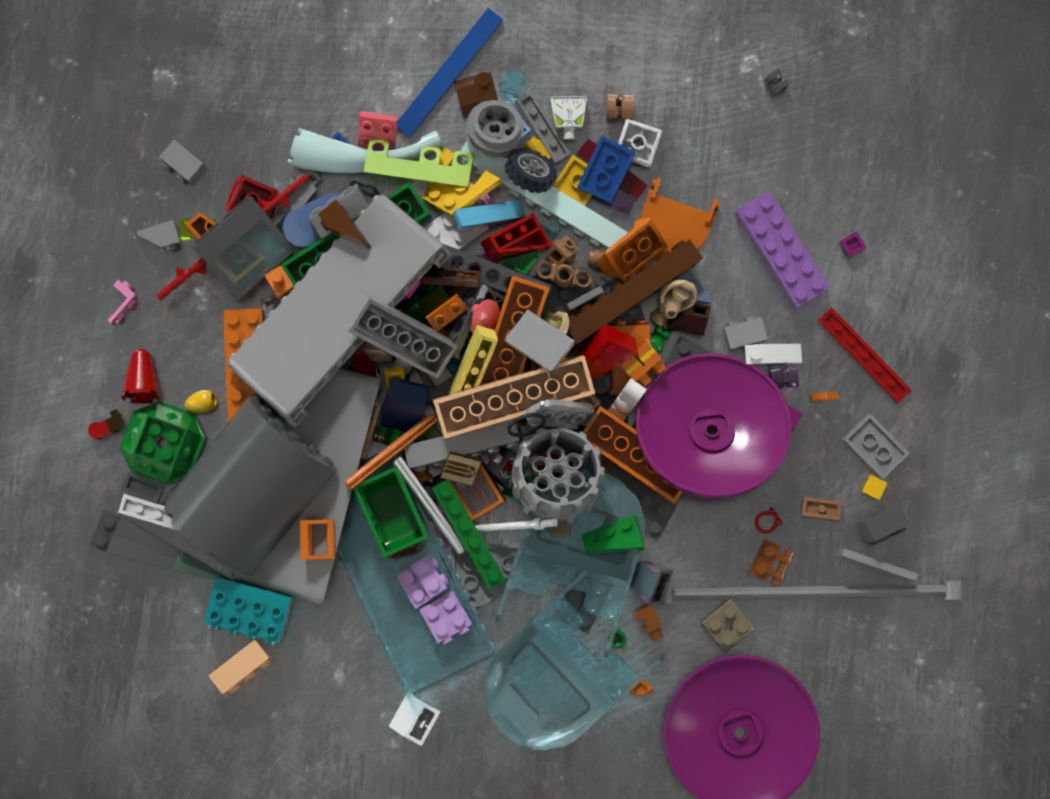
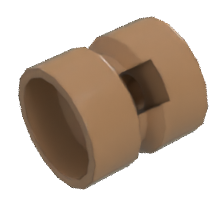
[606,94,634,120]

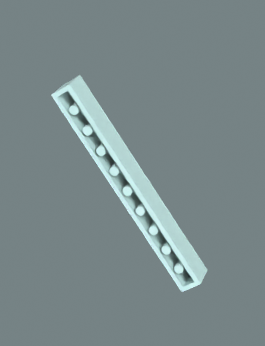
[458,140,628,251]

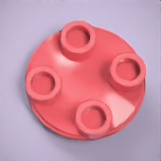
[471,299,500,333]

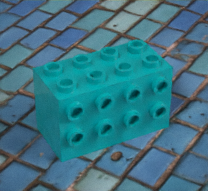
[203,576,294,645]

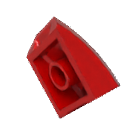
[225,175,278,226]

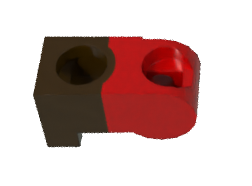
[88,409,127,440]

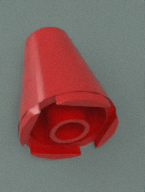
[121,349,160,404]

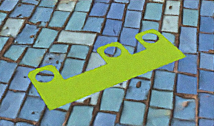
[363,139,473,187]

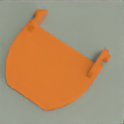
[641,178,721,253]

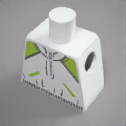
[550,96,587,141]

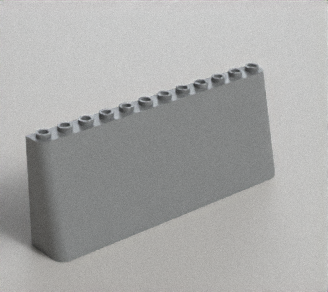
[228,194,452,427]
[231,368,382,605]

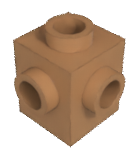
[545,235,579,265]

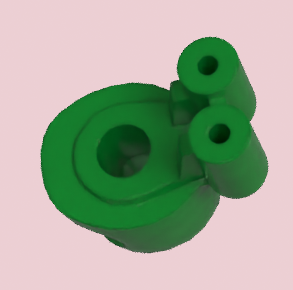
[650,325,672,355]

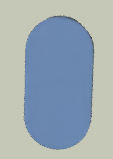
[282,193,340,247]

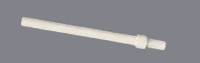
[475,518,557,532]

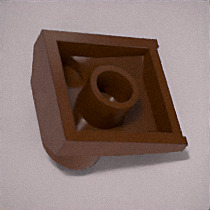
[454,72,498,119]

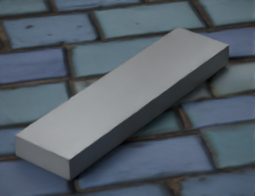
[515,91,571,165]

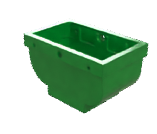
[353,466,429,558]

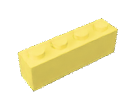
[448,325,498,395]

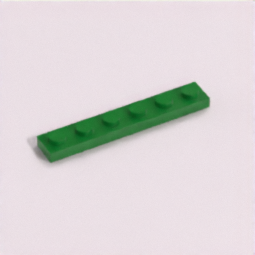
[430,479,506,589]

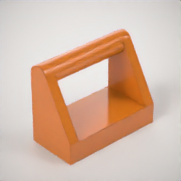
[300,519,335,560]

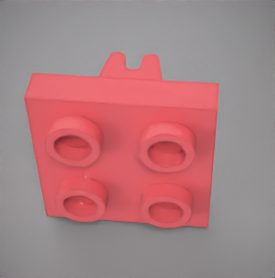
[357,111,398,150]

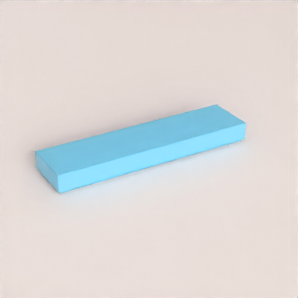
[453,200,526,230]

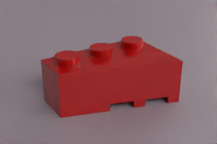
[572,324,639,381]

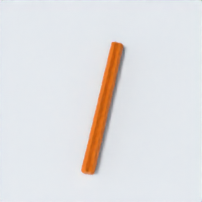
[344,414,437,490]

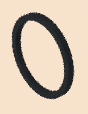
[507,413,546,437]

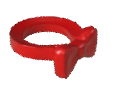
[755,507,783,534]

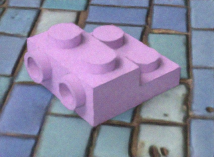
[396,555,449,610]
[419,591,472,645]

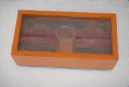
[439,456,507,521]

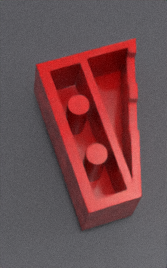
[480,213,553,259]

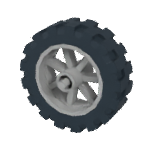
[505,148,557,193]

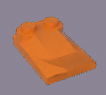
[596,217,668,282]

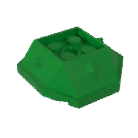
[119,401,206,486]

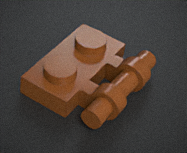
[748,539,794,587]

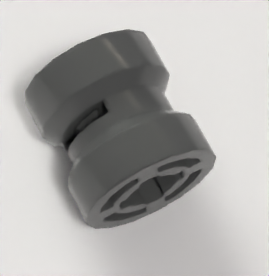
[764,69,790,96]

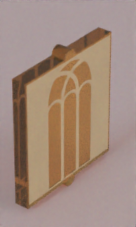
[440,451,482,486]

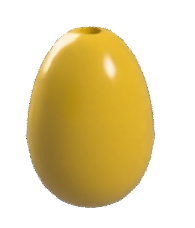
[185,390,217,414]

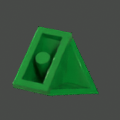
[502,251,540,276]

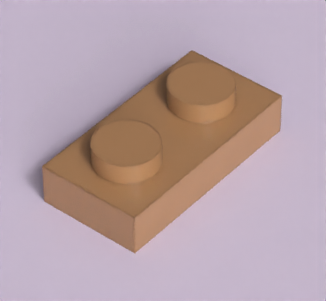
[801,497,842,521]

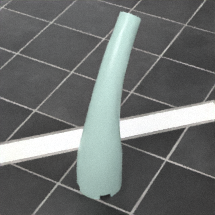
[287,128,443,173]

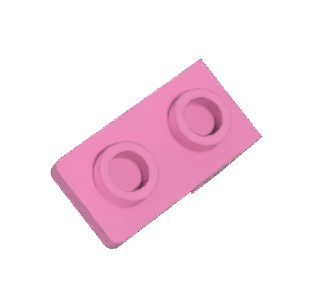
[108,280,138,325]

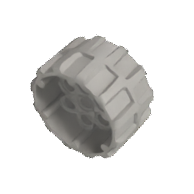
[511,425,605,524]

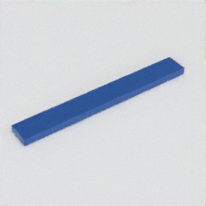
[397,8,503,138]

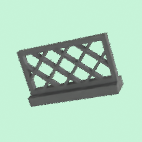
[448,283,505,361]

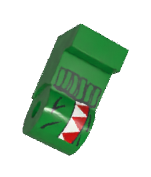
[372,426,406,450]

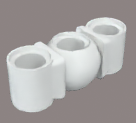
[608,378,647,422]

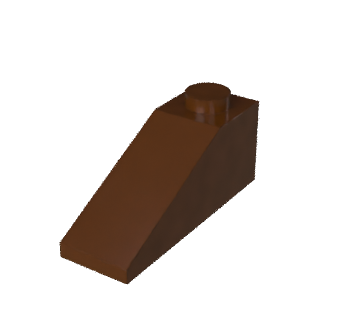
[318,200,371,249]

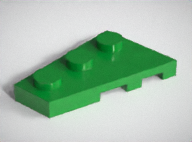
[582,514,645,554]

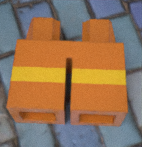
[620,338,665,386]

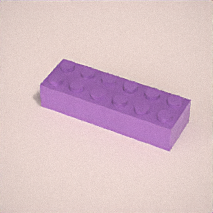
[735,190,830,310]

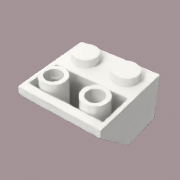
[389,692,441,746]

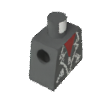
[486,447,528,492]

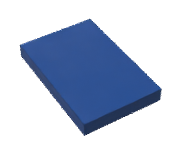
[577,136,636,204]

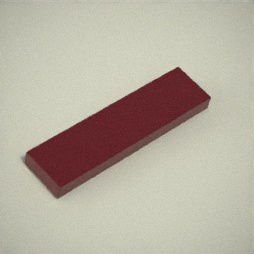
[577,138,648,201]

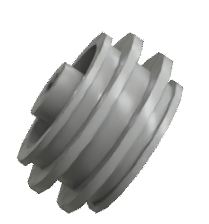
[465,100,524,158]

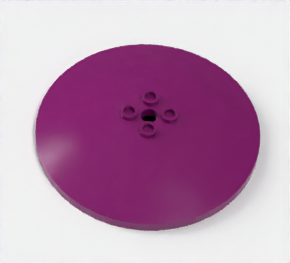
[636,353,791,499]
[664,655,820,799]

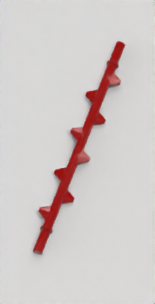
[156,174,309,301]

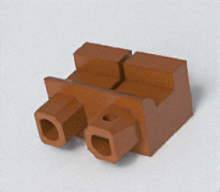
[631,603,664,642]

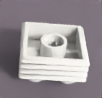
[618,119,662,168]

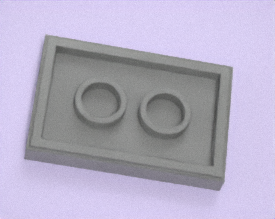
[504,310,575,373]
[842,413,910,480]

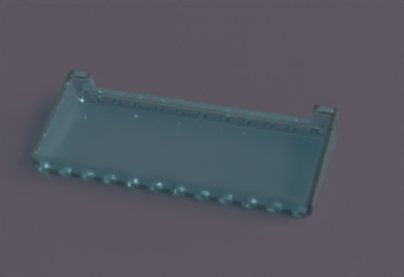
[337,453,496,699]

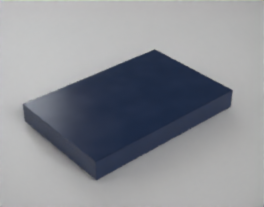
[381,376,430,432]

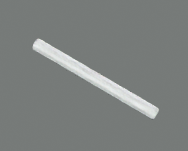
[393,457,465,554]

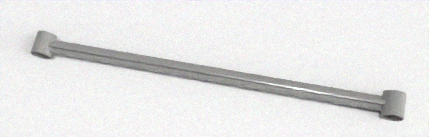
[661,580,962,604]

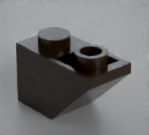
[667,303,710,336]

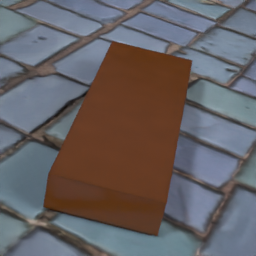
[420,269,481,287]

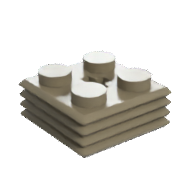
[701,599,755,652]

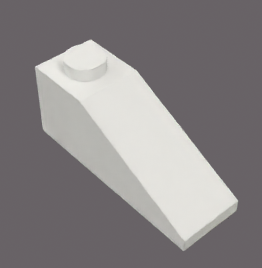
[743,344,802,366]

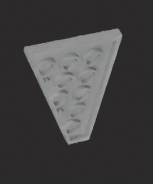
[451,544,567,613]

